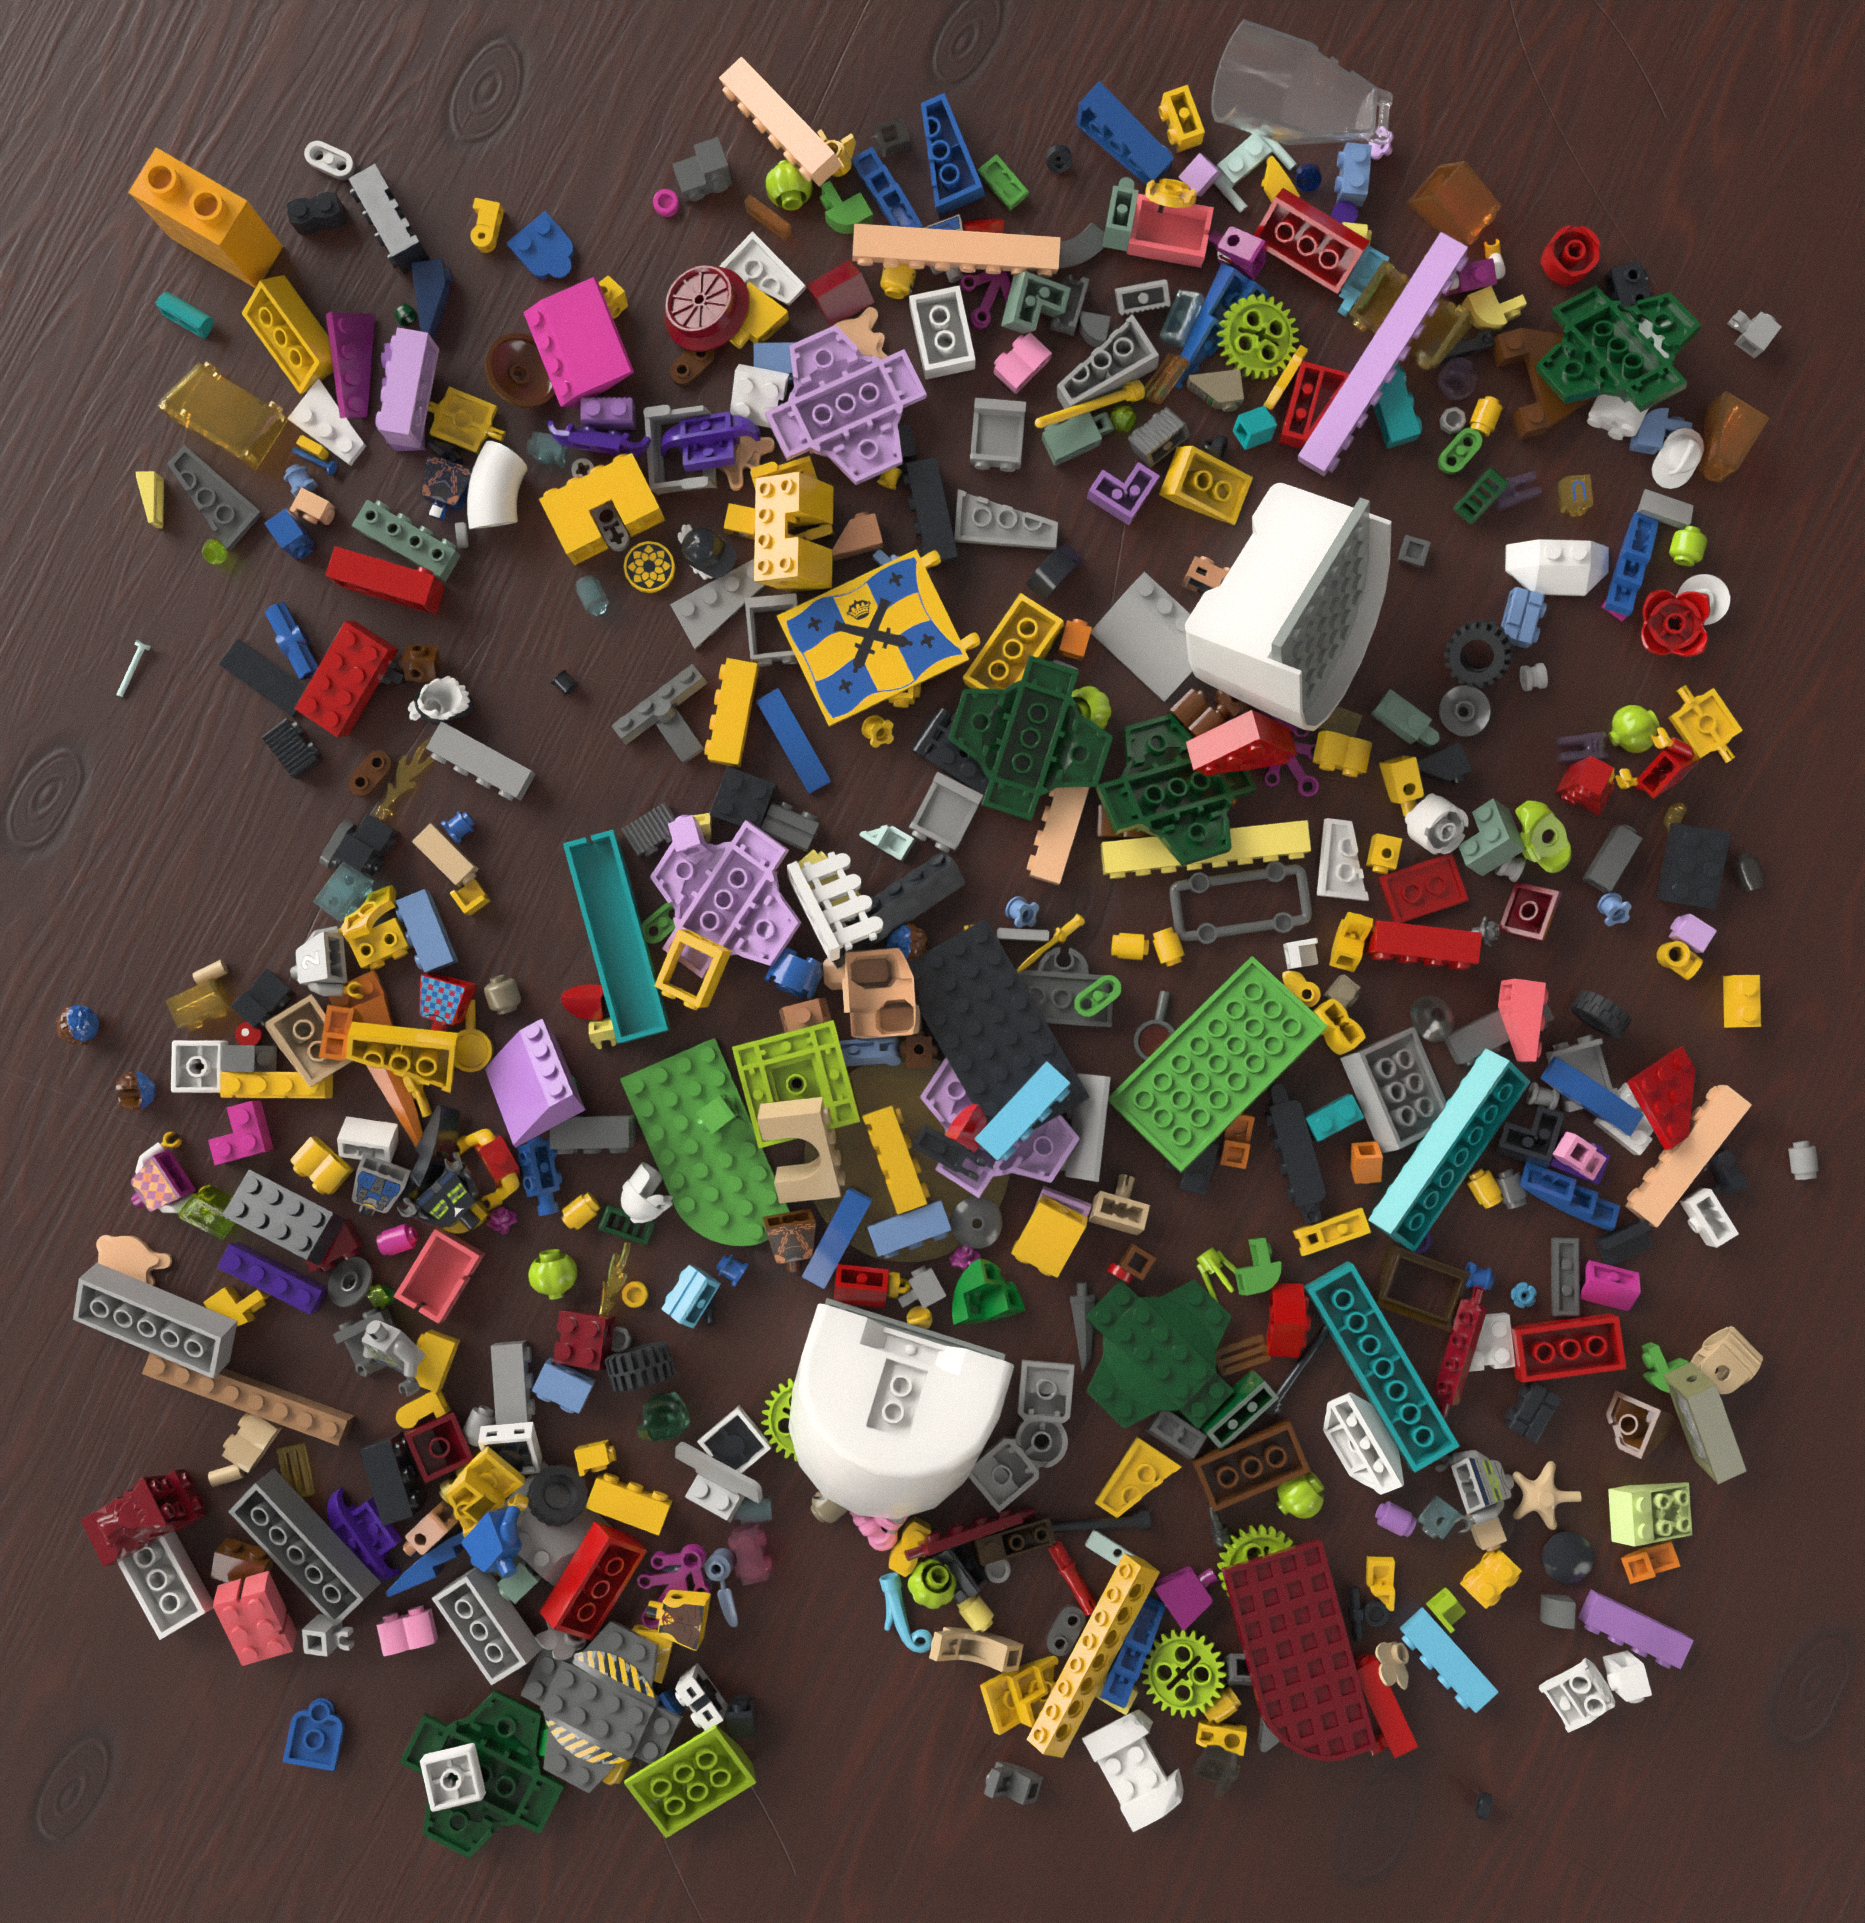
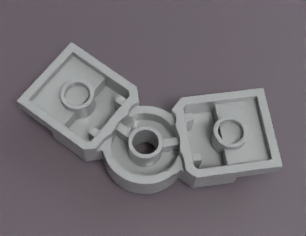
[968,1360,1075,1513]

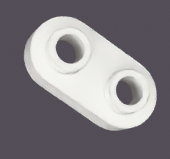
[304,141,355,180]

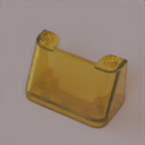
[1349,260,1475,371]
[157,361,288,471]

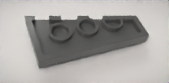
[167,445,263,552]

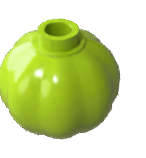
[766,160,813,210]
[1071,686,1112,729]
[1608,705,1660,753]
[528,1249,577,1299]
[1276,1472,1325,1519]
[907,1558,956,1609]

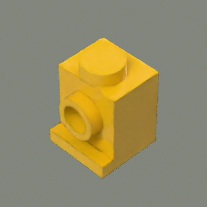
[574,1440,616,1476]

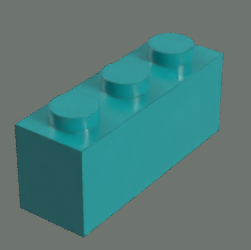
[1373,363,1422,449]

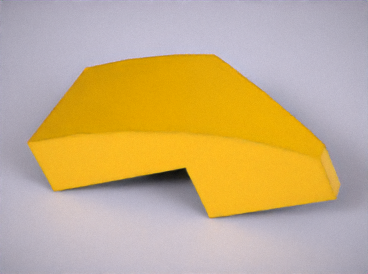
[1261,156,1300,203]
[1366,1556,1395,1611]

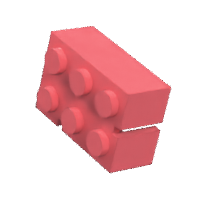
[1126,194,1214,268]
[394,1228,485,1324]
[213,1571,297,1666]

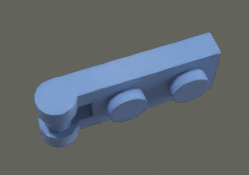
[839,1037,901,1067]

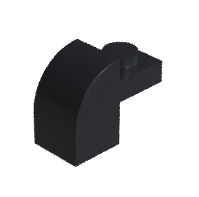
[1026,543,1084,601]

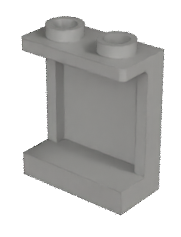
[970,398,1026,472]
[909,772,983,853]
[1546,1035,1620,1112]

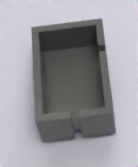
[550,1115,636,1154]

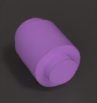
[1375,1501,1417,1537]

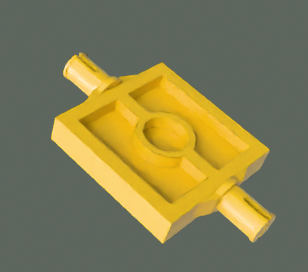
[428,386,506,455]
[1668,685,1743,763]

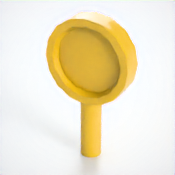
[455,1000,494,1072]

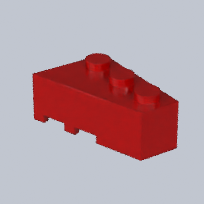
[1278,361,1350,449]
[1555,756,1614,816]

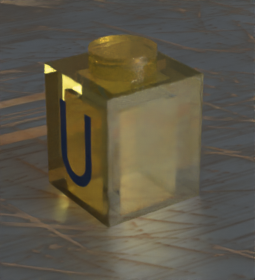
[1558,474,1593,516]

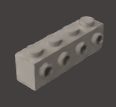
[426,722,535,801]

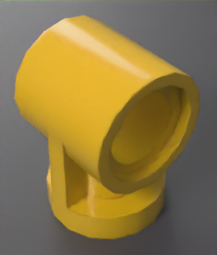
[1657,941,1703,980]

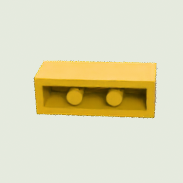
[585,1473,672,1536]

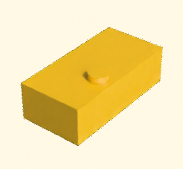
[963,593,1065,689]

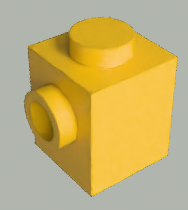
[1366,833,1402,874]

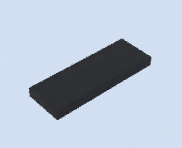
[219,639,306,718]

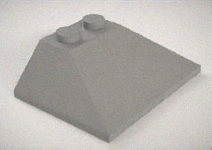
[499,1461,613,1586]

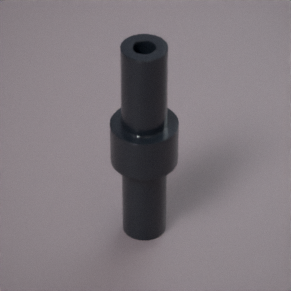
[1348,1586,1365,1641]

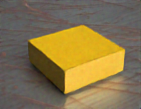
[296,435,329,461]

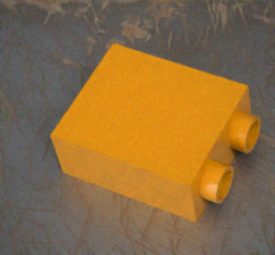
[128,147,283,288]

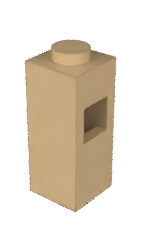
[412,823,479,887]

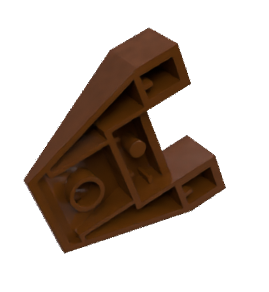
[1491,328,1597,441]

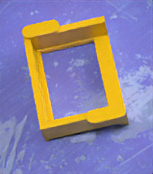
[750,456,835,541]

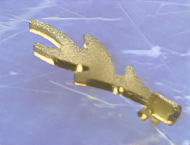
[373,738,432,820]
[599,1242,631,1315]

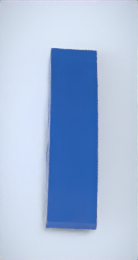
[851,147,923,228]
[1604,512,1659,617]
[756,688,831,794]
[1540,1056,1644,1137]
[1519,1162,1620,1232]
[802,1187,872,1289]
[386,1530,465,1597]
[1100,1596,1166,1709]

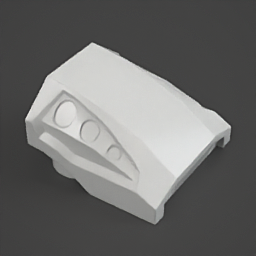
[1539,1658,1615,1733]

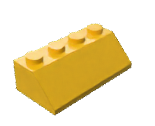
[242,275,334,394]

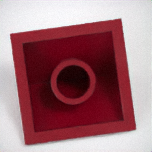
[805,260,875,327]
[1499,882,1562,943]

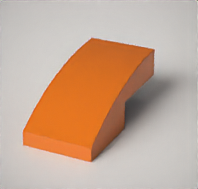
[319,1005,354,1061]
[1220,1113,1255,1169]
[1621,1539,1680,1584]

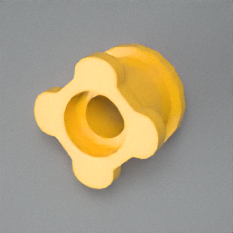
[861,715,894,748]

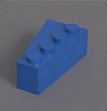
[1076,81,1174,186]
[921,93,985,217]

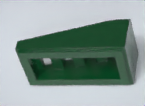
[1453,467,1510,525]
[597,1203,656,1246]

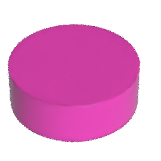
[653,189,679,217]

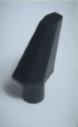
[427,439,463,466]
[702,1293,717,1326]

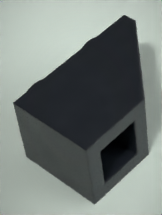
[726,1694,758,1738]

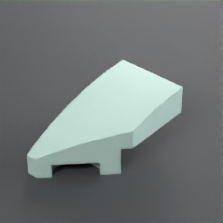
[859,825,916,862]

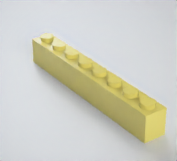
[1100,820,1311,879]

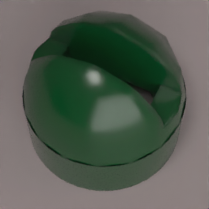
[394,303,417,327]

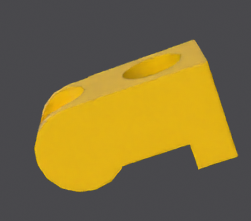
[471,198,504,253]
[396,1390,451,1429]
[1196,1720,1247,1756]

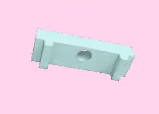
[1085,1530,1140,1566]

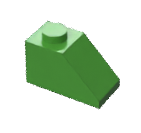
[697,1094,739,1134]

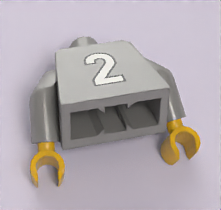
[290,923,364,999]

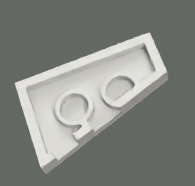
[719,231,807,306]
[288,378,366,466]
[1317,818,1369,901]

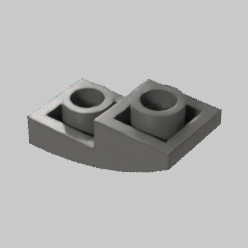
[655,705,705,764]

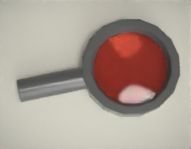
[1133,991,1175,1061]

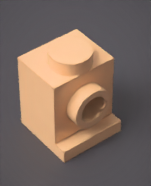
[290,488,335,525]

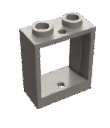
[745,593,798,667]

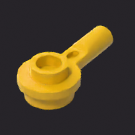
[403,1075,432,1117]

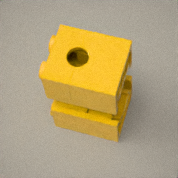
[539,453,665,565]
[754,472,833,593]

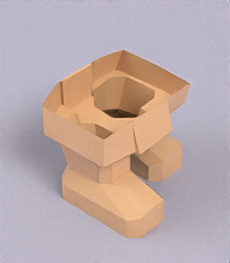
[823,948,922,1039]

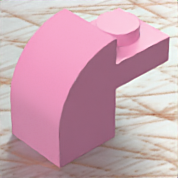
[1552,1132,1607,1180]

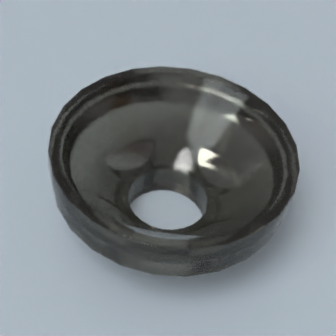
[1410,995,1454,1042]

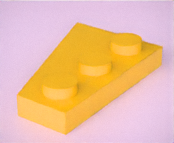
[1095,1436,1181,1518]

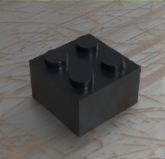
[709,766,778,829]

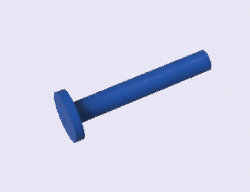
[292,447,337,476]

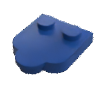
[507,211,574,279]
[283,1698,345,1771]

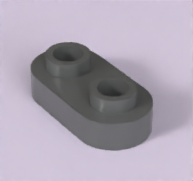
[319,819,356,869]
[1046,1604,1085,1656]

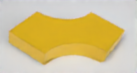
[1263,345,1308,410]
[343,885,396,941]

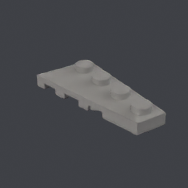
[954,489,1058,550]
[670,558,767,651]

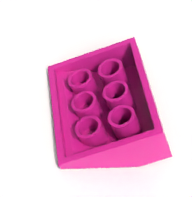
[523,277,634,408]

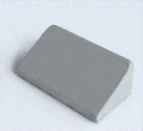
[1637,489,1694,530]

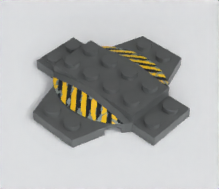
[520,1620,683,1793]

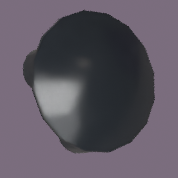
[1540,1530,1594,1584]

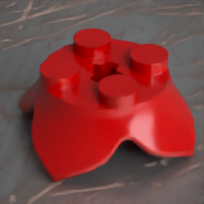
[1641,590,1710,657]

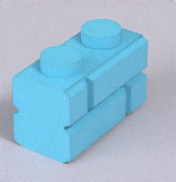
[662,1264,721,1328]

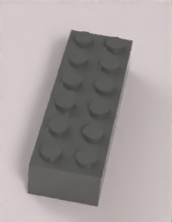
[228,1469,381,1627]

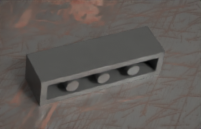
[1442,1004,1555,1066]

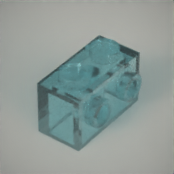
[313,862,374,922]

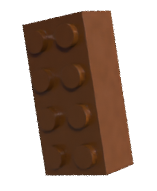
[1191,1418,1311,1512]

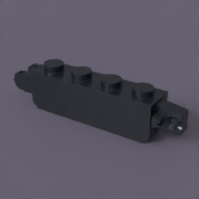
[1264,1083,1326,1224]

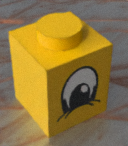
[724,503,755,540]

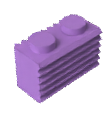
[581,397,636,430]

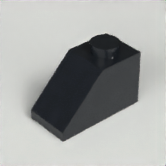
[1417,742,1473,785]

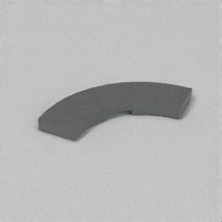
[1019,223,1104,269]

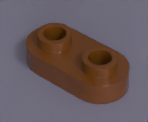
[670,349,715,387]
[349,750,393,797]

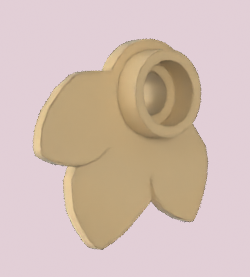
[1375,1641,1409,1690]

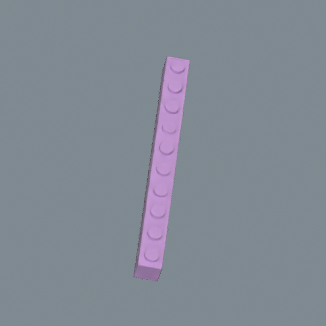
[1298,232,1469,477]

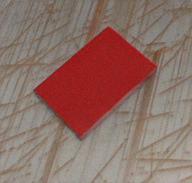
[1378,852,1469,923]

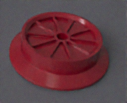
[665,265,750,352]

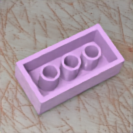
[376,327,439,449]

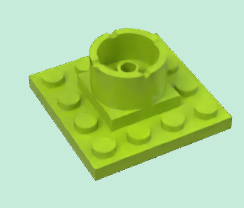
[732,1020,860,1148]

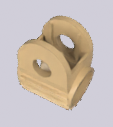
[1691,1326,1763,1394]

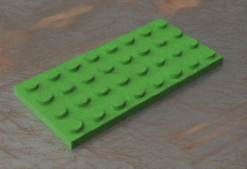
[1108,956,1328,1173]

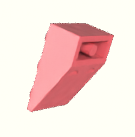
[1498,979,1548,1062]

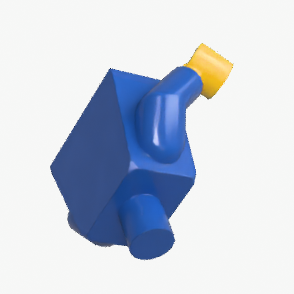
[461,1493,529,1578]

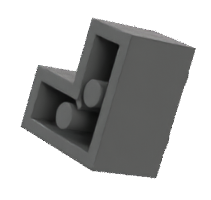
[672,137,732,202]

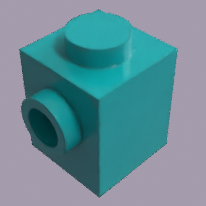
[1232,406,1277,450]

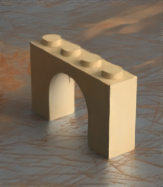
[757,1097,846,1203]

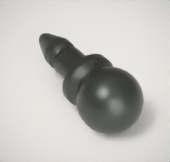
[1209,1507,1233,1550]

